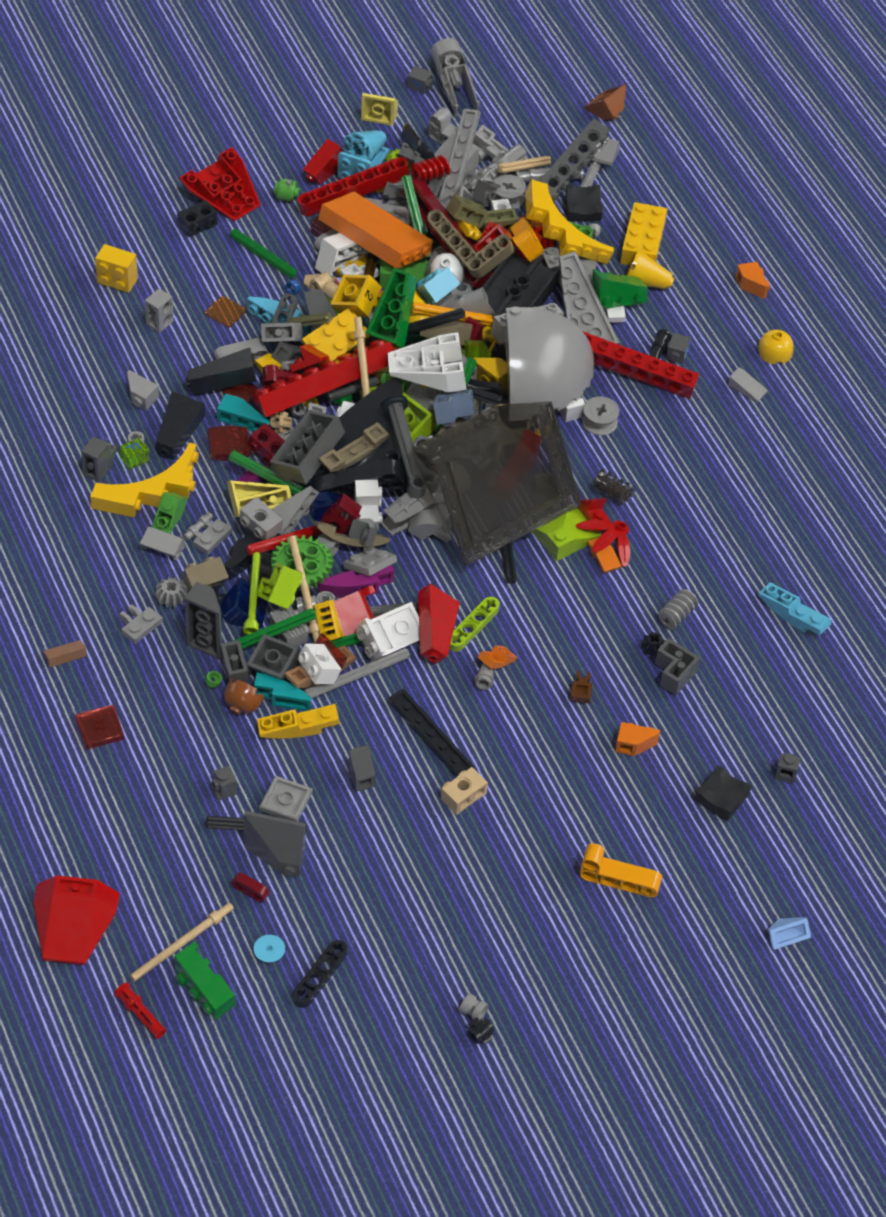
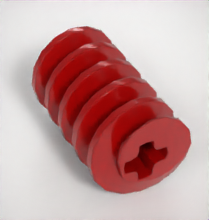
[412,155,451,182]

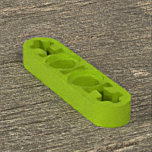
[449,597,500,652]

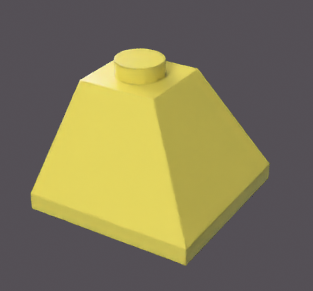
[361,93,398,126]

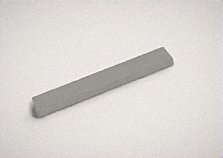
[439,109,481,199]

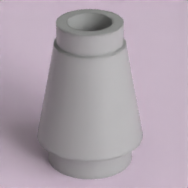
[475,663,494,690]

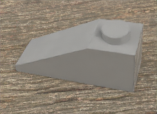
[273,486,319,535]

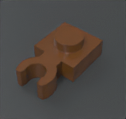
[570,670,592,704]

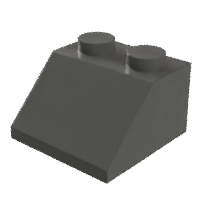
[247,634,300,680]

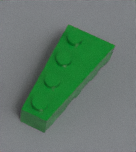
[366,268,417,349]

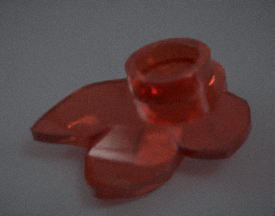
[223,383,258,404]

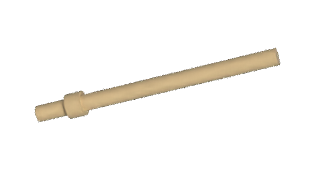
[354,317,370,397]
[288,536,322,644]
[130,903,234,982]

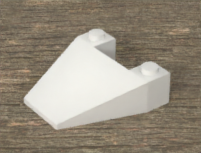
[388,332,467,392]

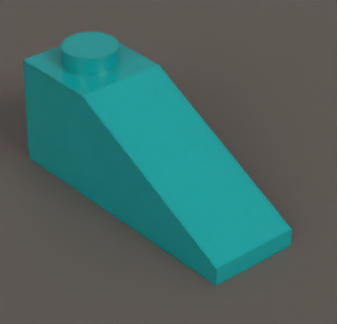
[217,393,269,432]

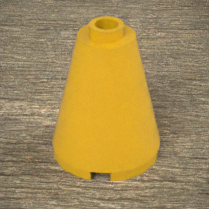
[626,250,674,290]

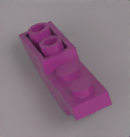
[317,565,394,598]

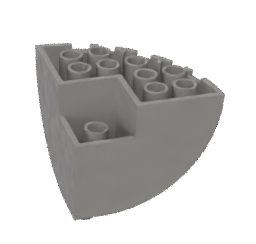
[505,306,594,420]

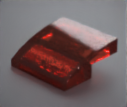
[207,426,250,461]

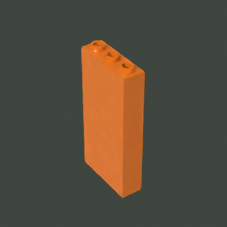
[318,192,433,269]

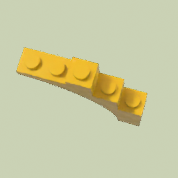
[525,180,614,264]
[90,443,199,518]

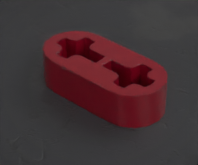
[231,873,270,902]

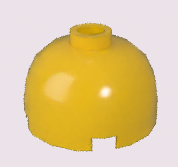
[758,329,793,364]

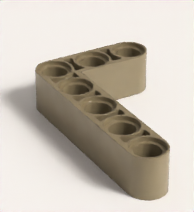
[427,210,514,278]

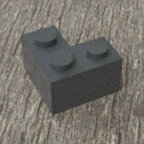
[655,638,701,695]

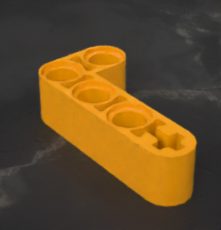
[510,217,545,262]
[580,843,662,897]

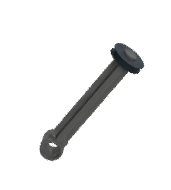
[380,395,428,499]

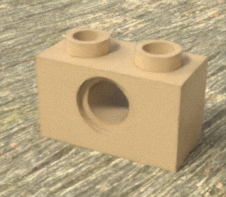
[441,767,488,815]

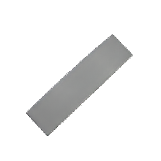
[474,124,533,172]

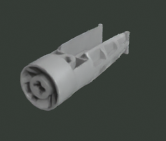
[431,38,480,117]
[380,461,471,537]

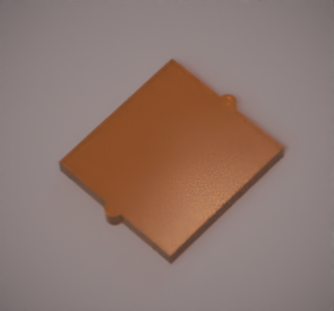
[205,295,247,328]

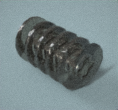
[594,468,636,505]

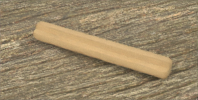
[498,156,552,173]

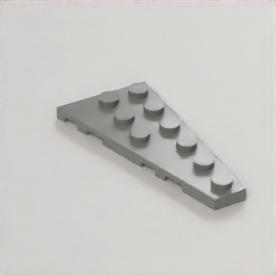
[558,251,619,344]

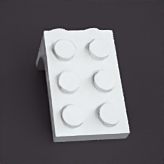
[356,602,420,662]

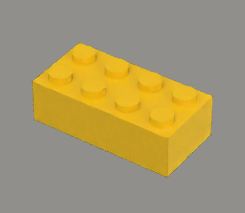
[620,202,668,266]

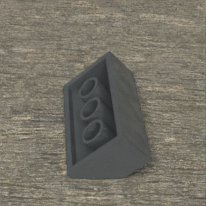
[184,582,222,660]

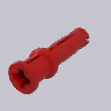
[114,982,167,1039]

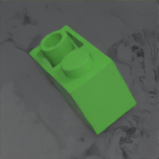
[152,492,188,534]

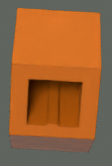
[736,262,770,298]
[615,722,660,756]

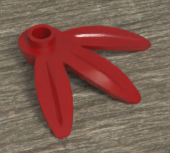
[576,520,630,566]

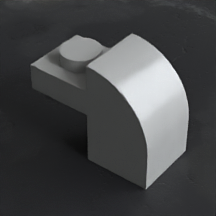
[408,509,453,543]

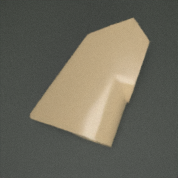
[304,272,339,300]

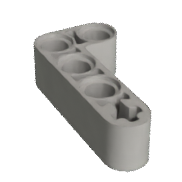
[429,107,488,163]

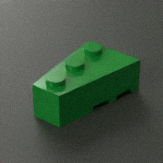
[592,269,648,309]
[174,941,236,1020]

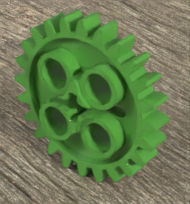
[271,535,333,590]

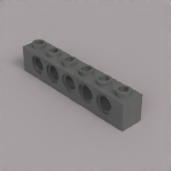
[539,118,610,202]

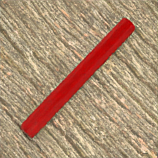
[246,525,323,556]

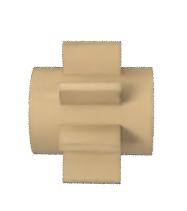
[270,411,292,434]

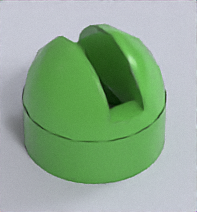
[206,671,222,688]

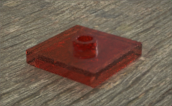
[75,704,125,750]

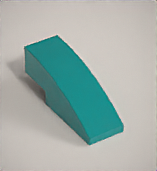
[254,673,311,711]

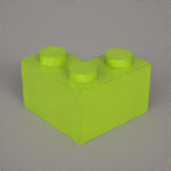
[257,562,303,609]

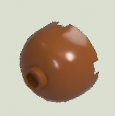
[224,678,265,715]

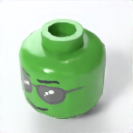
[274,178,300,202]

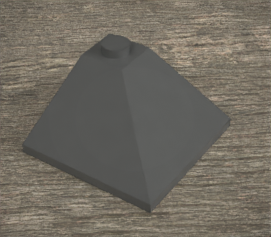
[244,811,306,877]

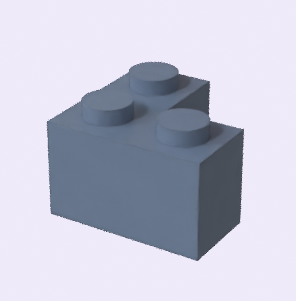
[433,389,476,426]

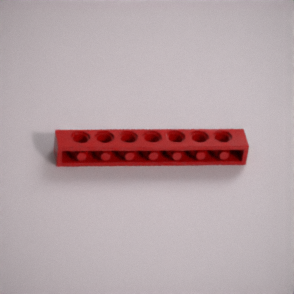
[582,331,699,399]

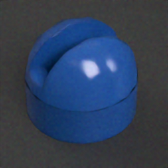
[285,280,301,295]

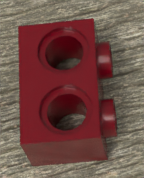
[248,423,285,466]
[320,494,362,534]

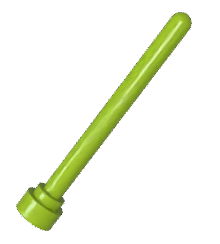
[243,552,260,635]

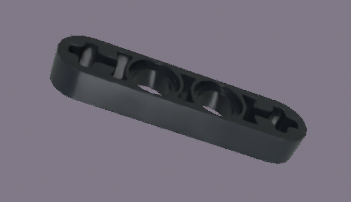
[293,940,347,1008]

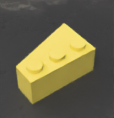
[226,480,291,517]

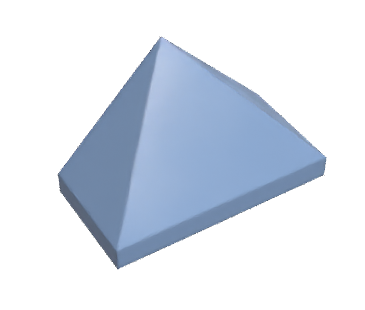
[768,917,811,950]

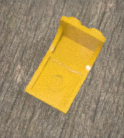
[302,309,369,366]

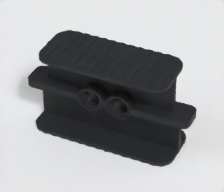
[483,246,560,325]

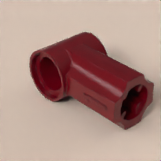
[263,365,298,388]

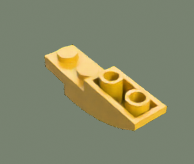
[257,704,340,739]

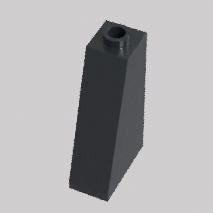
[185,348,256,395]
[157,391,205,460]

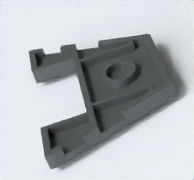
[381,142,445,201]

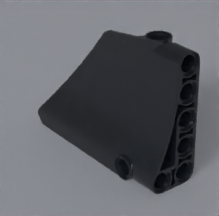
[312,377,406,499]

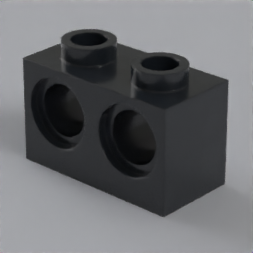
[177,200,218,238]

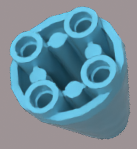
[343,130,386,161]

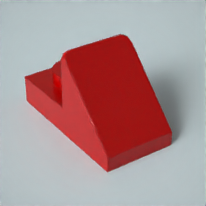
[289,344,330,372]
[576,498,611,523]

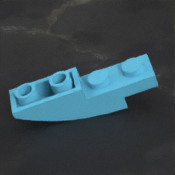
[247,297,311,337]
[758,582,831,635]

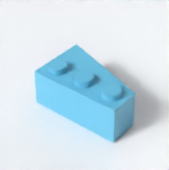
[416,267,460,304]

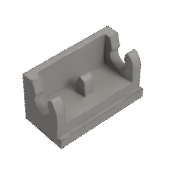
[140,526,185,561]

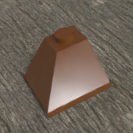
[584,84,626,121]

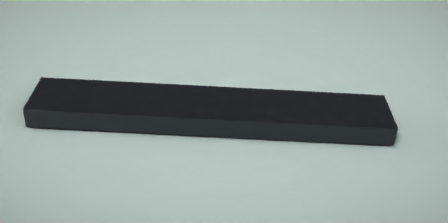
[388,688,475,778]

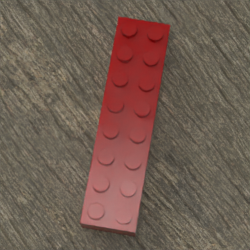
[251,339,394,417]

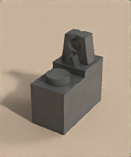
[81,436,117,482]

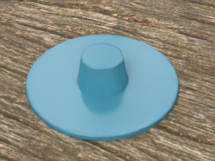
[254,935,285,963]

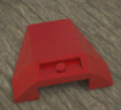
[179,147,261,222]
[33,875,120,965]

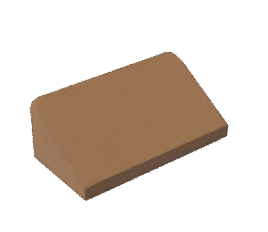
[43,640,87,667]

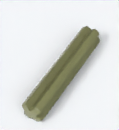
[288,313,332,327]

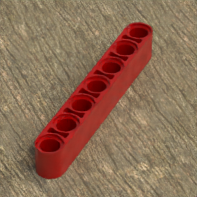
[297,157,410,216]

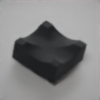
[565,185,603,221]
[694,765,752,821]

